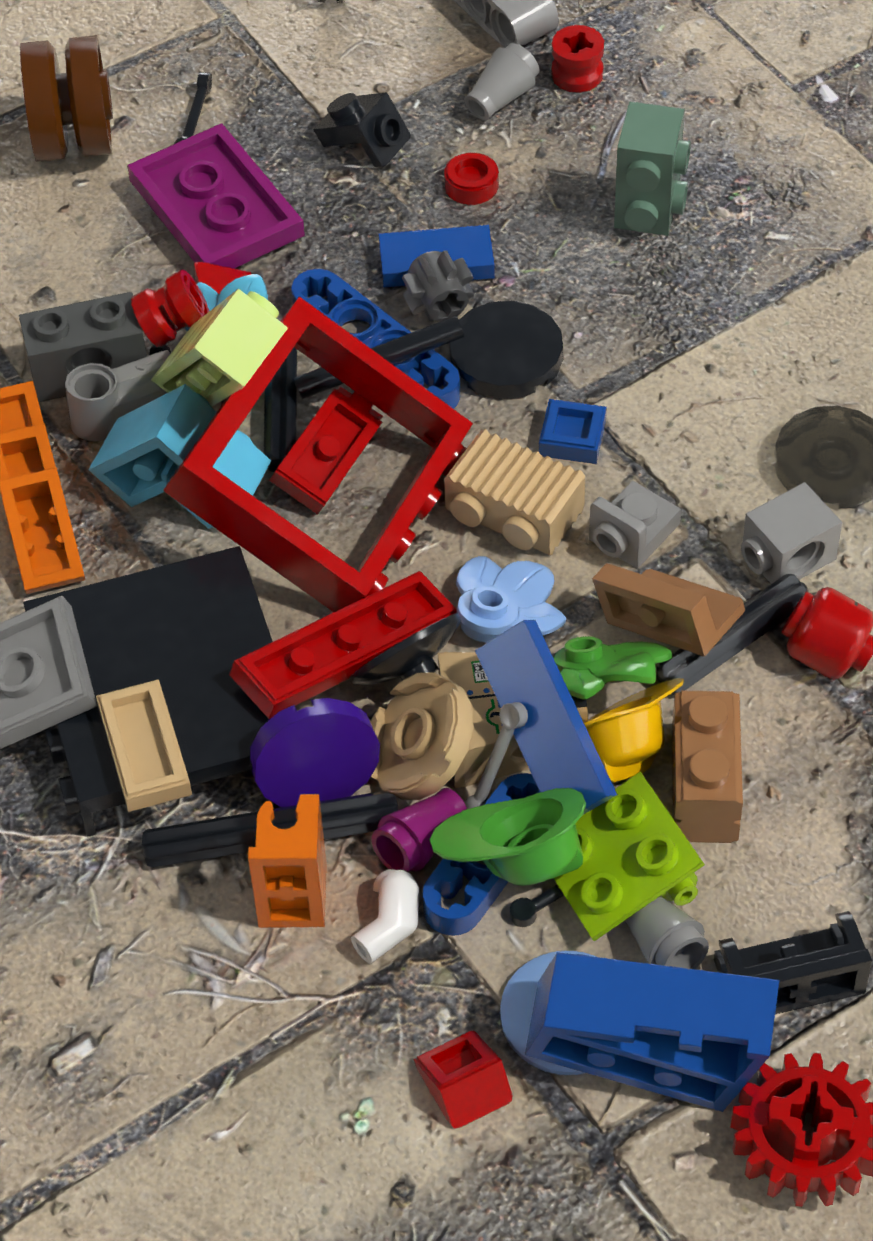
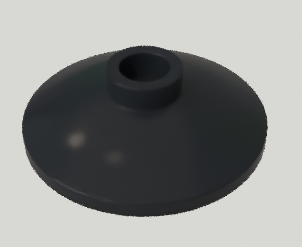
[349,613,462,685]

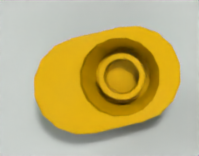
[584,678,684,783]

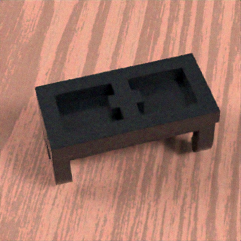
[713,911,872,1014]

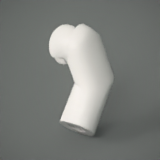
[351,869,420,964]

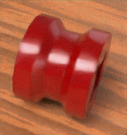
[551,25,604,93]

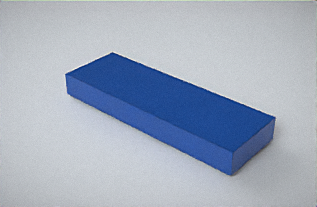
[475,620,617,815]

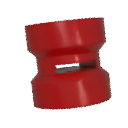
[131,270,209,347]

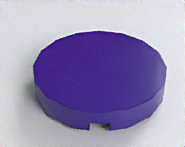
[250,698,380,807]

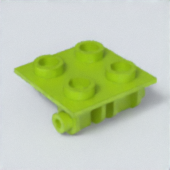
[554,771,705,941]

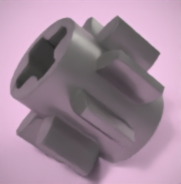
[402,250,474,321]

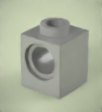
[741,482,842,584]

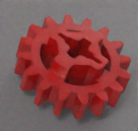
[730,1053,873,1207]

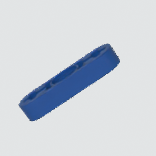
[423,773,540,936]

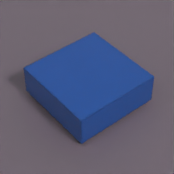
[539,399,607,464]

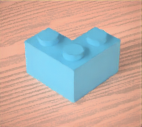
[88,384,271,529]

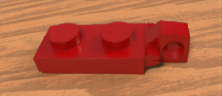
[269,386,383,515]

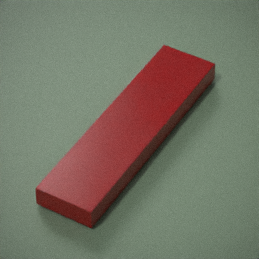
[229,571,457,719]

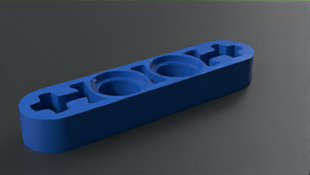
[291,269,460,409]

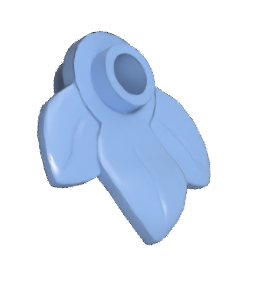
[456,556,566,643]

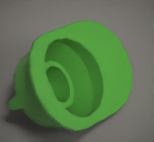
[430,788,586,886]

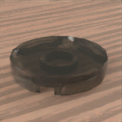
[774,405,873,509]

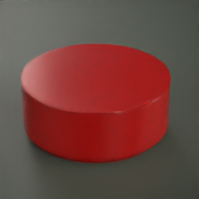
[444,153,499,205]

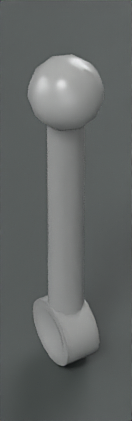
[464,702,528,809]

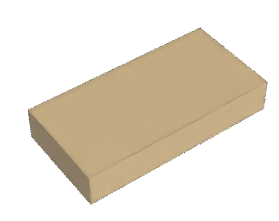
[96,679,192,812]

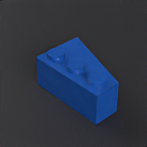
[525,952,779,1112]

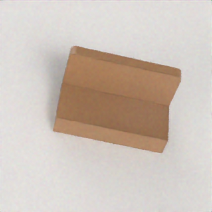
[592,563,745,657]

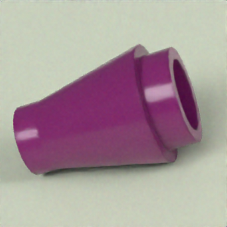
[371,788,467,872]

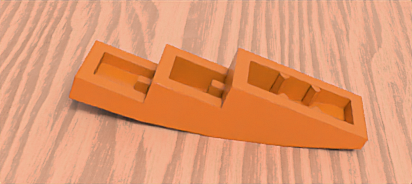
[0,381,85,594]

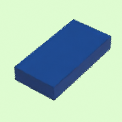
[379,225,495,287]

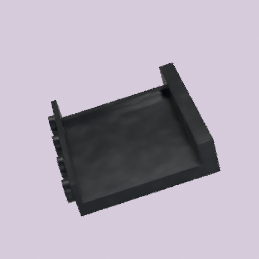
[23,546,273,837]

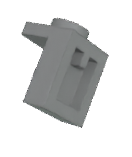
[589,481,681,569]

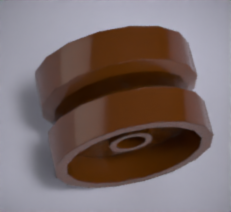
[20,35,113,162]

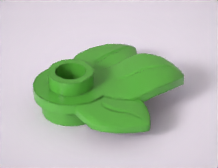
[553,636,672,699]

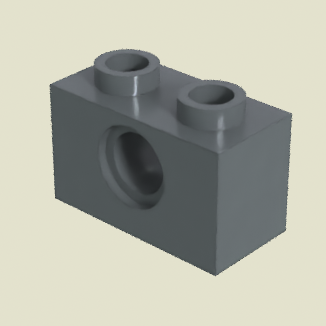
[19,292,147,402]

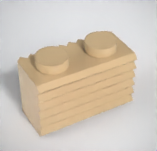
[444,429,585,555]

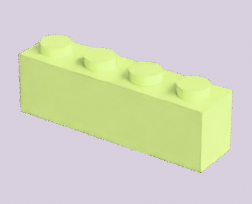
[151,289,288,407]

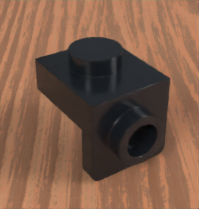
[313,92,411,167]

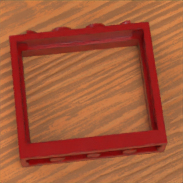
[163,296,473,612]

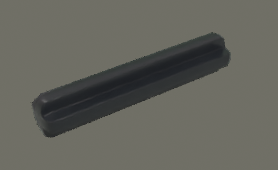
[263,348,297,472]
[656,574,809,695]

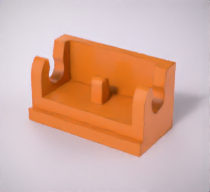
[248,794,327,928]

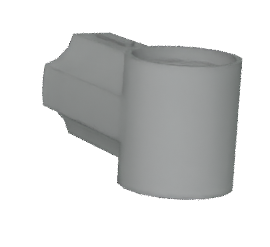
[65,350,170,441]

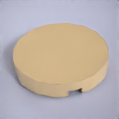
[371,672,473,800]

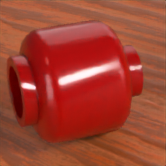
[781,587,873,680]

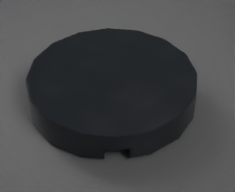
[449,300,563,399]

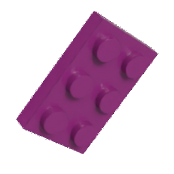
[127,123,305,268]

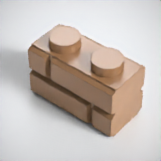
[672,690,743,843]

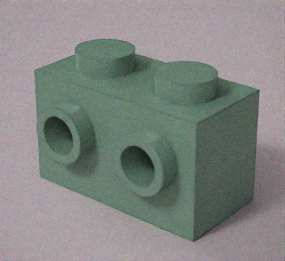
[614,101,691,236]

